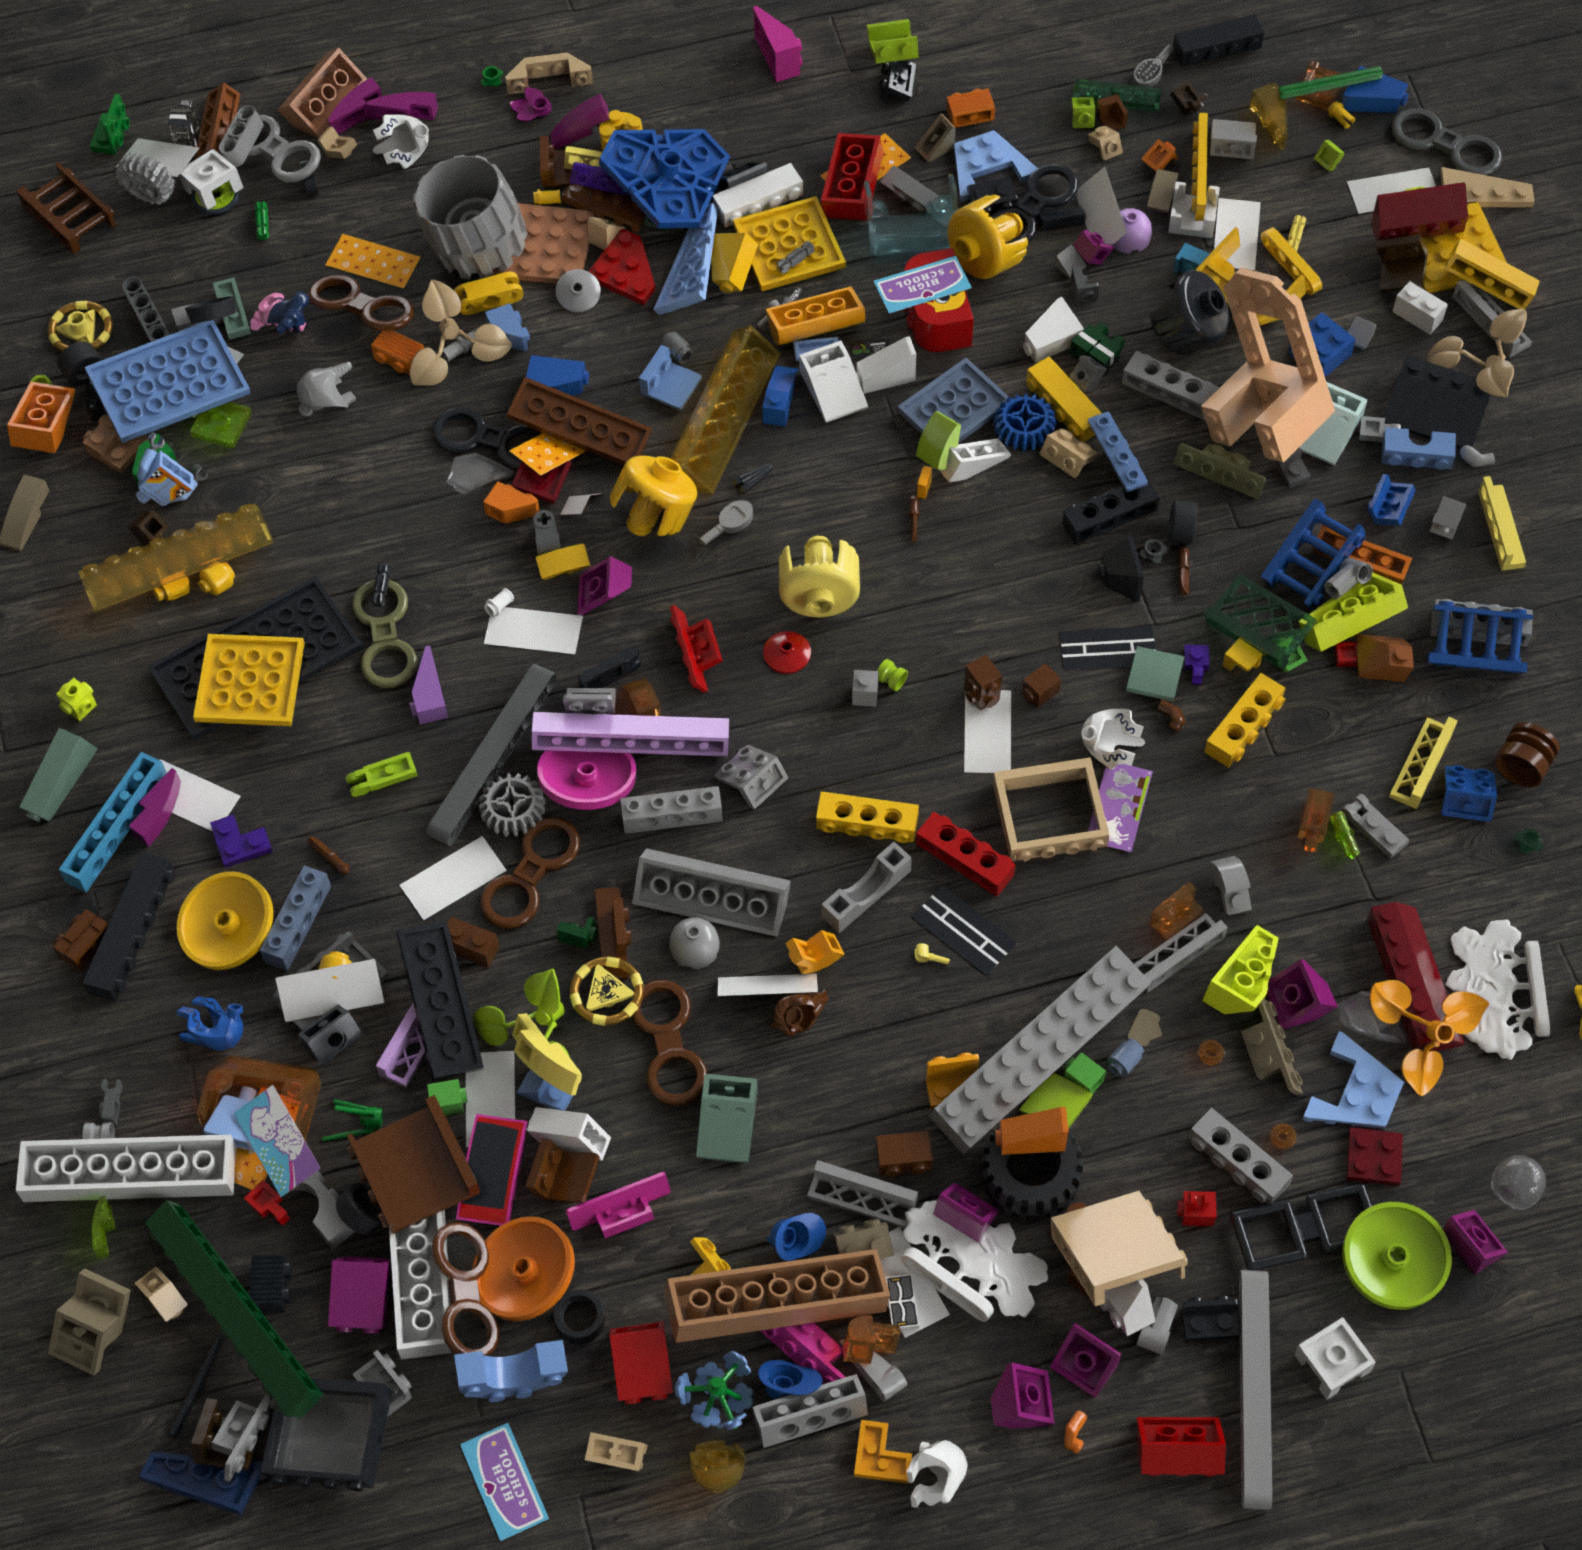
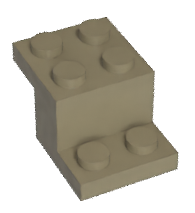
[48,1268,131,1375]

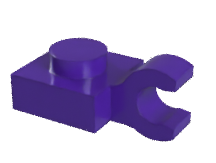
[1184,645,1209,685]

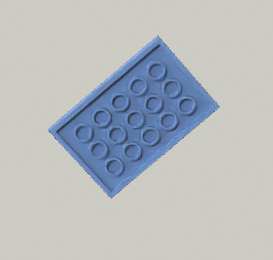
[85,320,250,443]

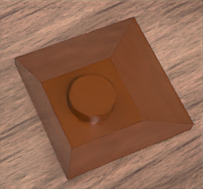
[1355,634,1414,682]

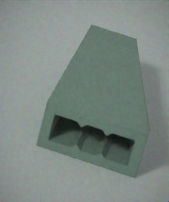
[20,728,98,822]

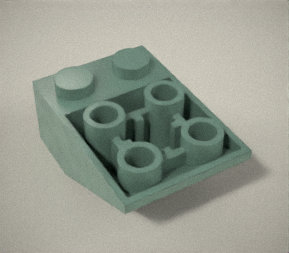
[696,1074,758,1163]

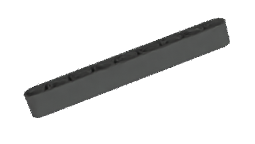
[427,664,557,846]

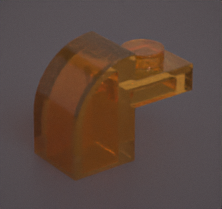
[842,1315,901,1364]

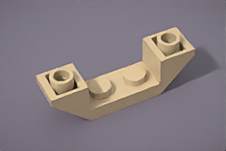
[505,53,593,94]

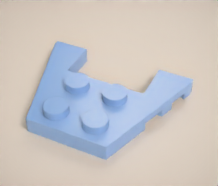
[954,130,1038,202]
[1302,1031,1404,1130]

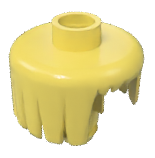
[779,536,860,618]

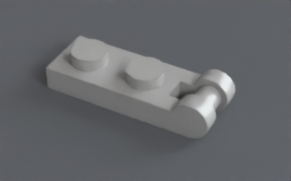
[1341,794,1409,859]

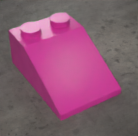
[753,6,803,82]

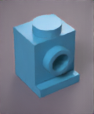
[1173,243,1209,274]

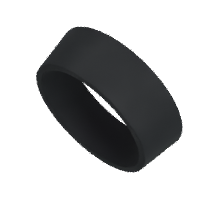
[185,296,236,324]

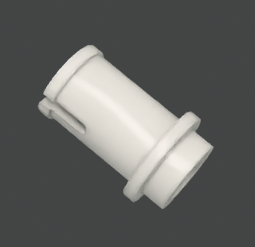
[484,588,514,617]

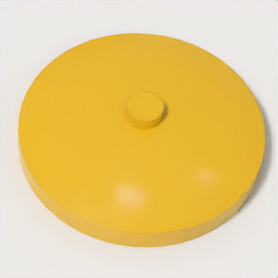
[177,872,273,970]

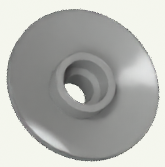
[556,269,600,313]

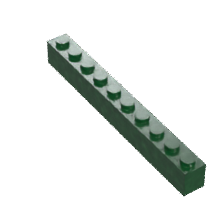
[145,1200,323,1418]

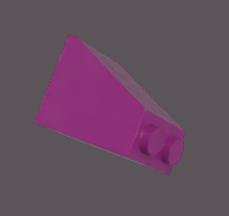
[328,1256,393,1334]

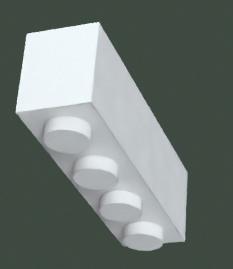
[713,163,803,228]

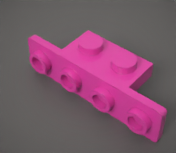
[566,1172,671,1238]
[760,1323,845,1385]

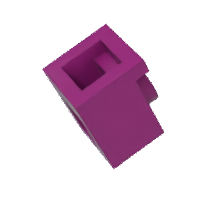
[1073,230,1114,265]

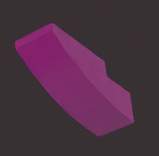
[328,77,382,134]
[366,92,438,121]
[550,93,610,150]
[129,768,181,847]

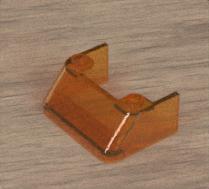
[196,1056,321,1142]

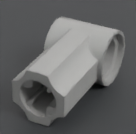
[1324,558,1373,600]
[1137,1297,1178,1355]

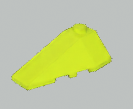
[1203,925,1278,1014]

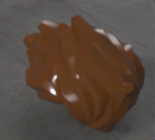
[771,990,829,1037]

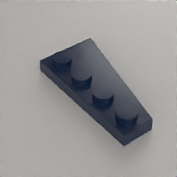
[139,1452,263,1516]

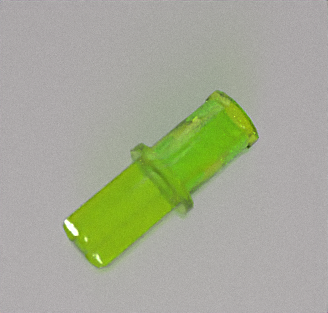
[1329,811,1360,859]

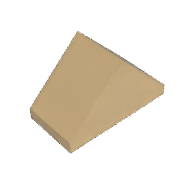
[588,217,626,250]

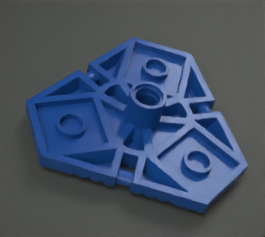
[599,129,730,228]

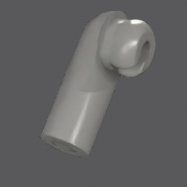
[1460,445,1495,467]

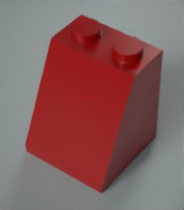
[610,1321,673,1404]

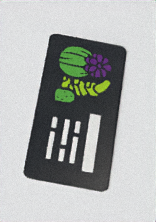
[849,339,890,358]

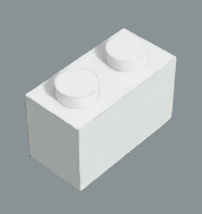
[1393,282,1448,334]

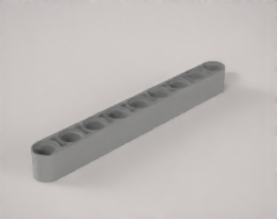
[1239,1270,1272,1510]

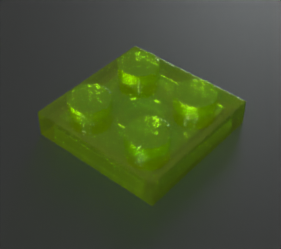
[190,402,252,449]

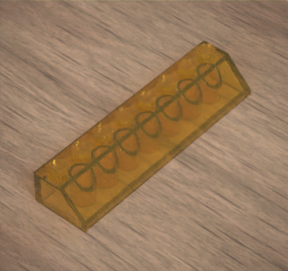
[670,325,781,495]
[78,504,274,612]

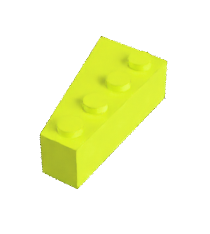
[1299,572,1408,651]

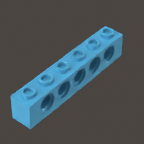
[59,752,166,893]

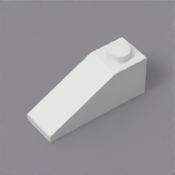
[940,438,1011,482]

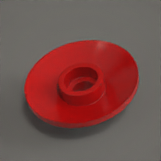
[763,631,811,674]

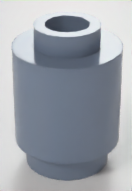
[1107,1039,1144,1077]

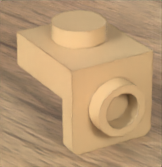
[1088,126,1123,160]
[318,127,357,159]

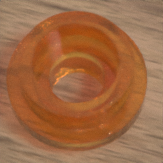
[1198,1040,1224,1065]
[1270,1123,1297,1149]

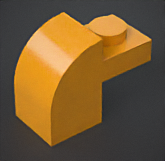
[785,930,845,974]

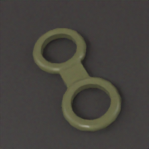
[352,580,418,688]

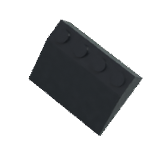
[1384,355,1492,449]

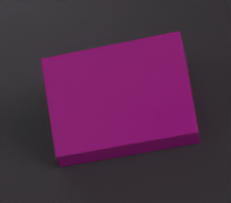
[933,1182,999,1242]
[1443,1210,1508,1275]
[1050,1323,1121,1398]

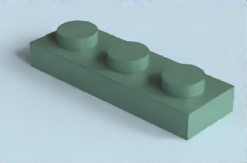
[213,277,251,340]

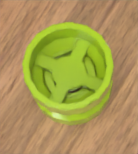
[877,659,908,692]

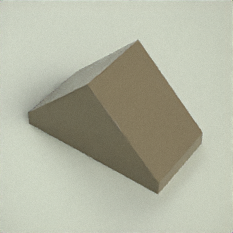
[915,114,956,162]

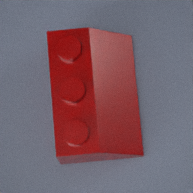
[1137,1417,1226,1477]

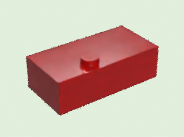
[821,133,883,221]

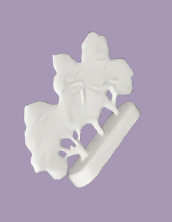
[1444,920,1550,1060]
[901,1200,1048,1322]

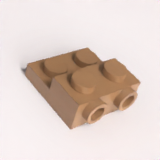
[83,414,149,474]

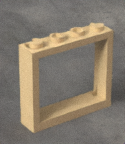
[993,757,1109,862]

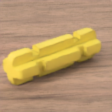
[1287,215,1306,252]

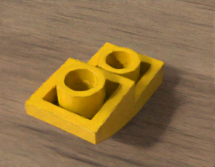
[536,544,591,580]

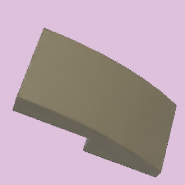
[1147,169,1179,214]

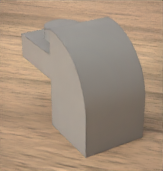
[1430,496,1466,539]
[1211,856,1252,915]

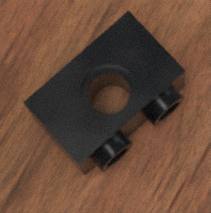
[297,1004,363,1066]

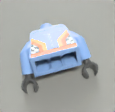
[136,433,208,506]

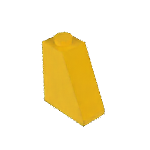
[711,233,758,293]

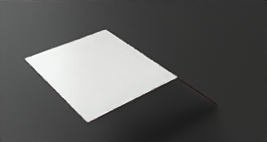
[560,493,603,515]

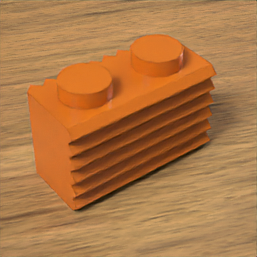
[946,88,995,128]
[371,330,424,375]

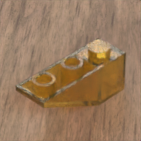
[1250,82,1288,150]

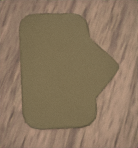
[1128,1009,1162,1046]

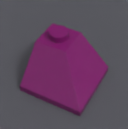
[577,556,632,616]
[1267,959,1338,1029]
[991,1363,1055,1429]

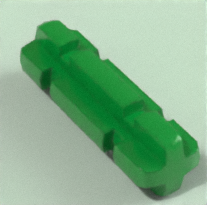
[255,201,269,240]

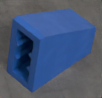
[1341,65,1409,113]
[526,355,589,396]

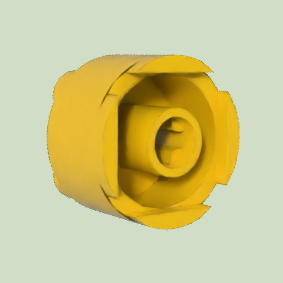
[599,110,643,151]

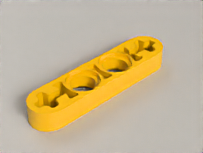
[1261,227,1322,295]

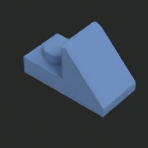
[517,1070,573,1111]

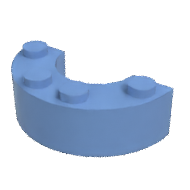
[454,1340,568,1402]

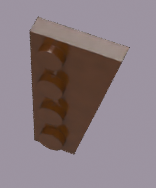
[562,184,646,232]

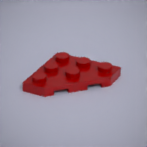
[588,228,656,306]

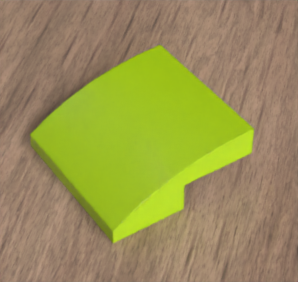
[916,411,961,470]
[1019,1073,1093,1129]

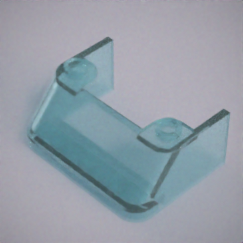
[864,174,957,257]

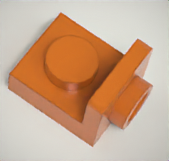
[1141,139,1178,172]

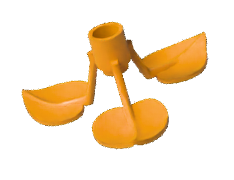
[1370,980,1490,1096]

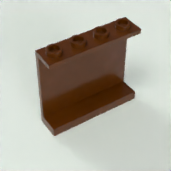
[346,1095,480,1234]

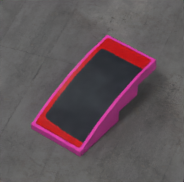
[456,1114,528,1226]

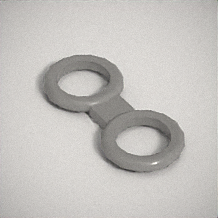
[248,115,321,182]

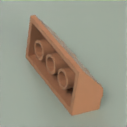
[278,47,367,138]

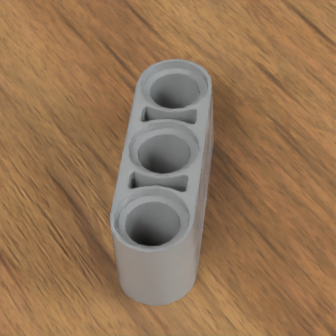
[219,105,263,167]

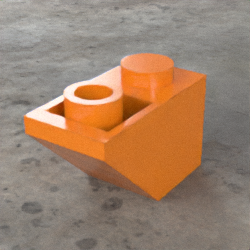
[483,482,540,524]

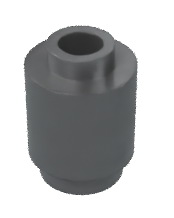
[661,332,693,365]

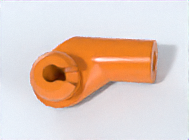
[1064,1411,1087,1454]

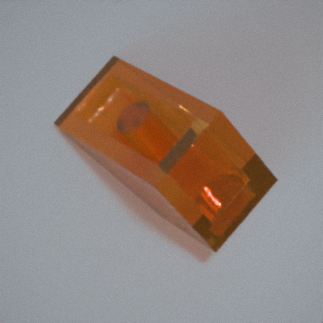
[622,678,661,716]

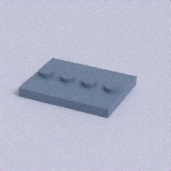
[898,358,1009,443]

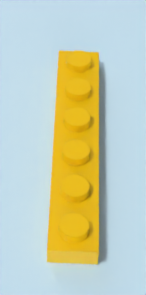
[1191,113,1208,221]

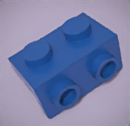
[1368,474,1416,526]

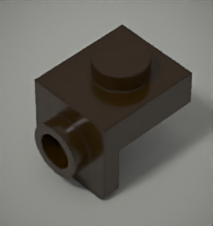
[1170,80,1208,115]

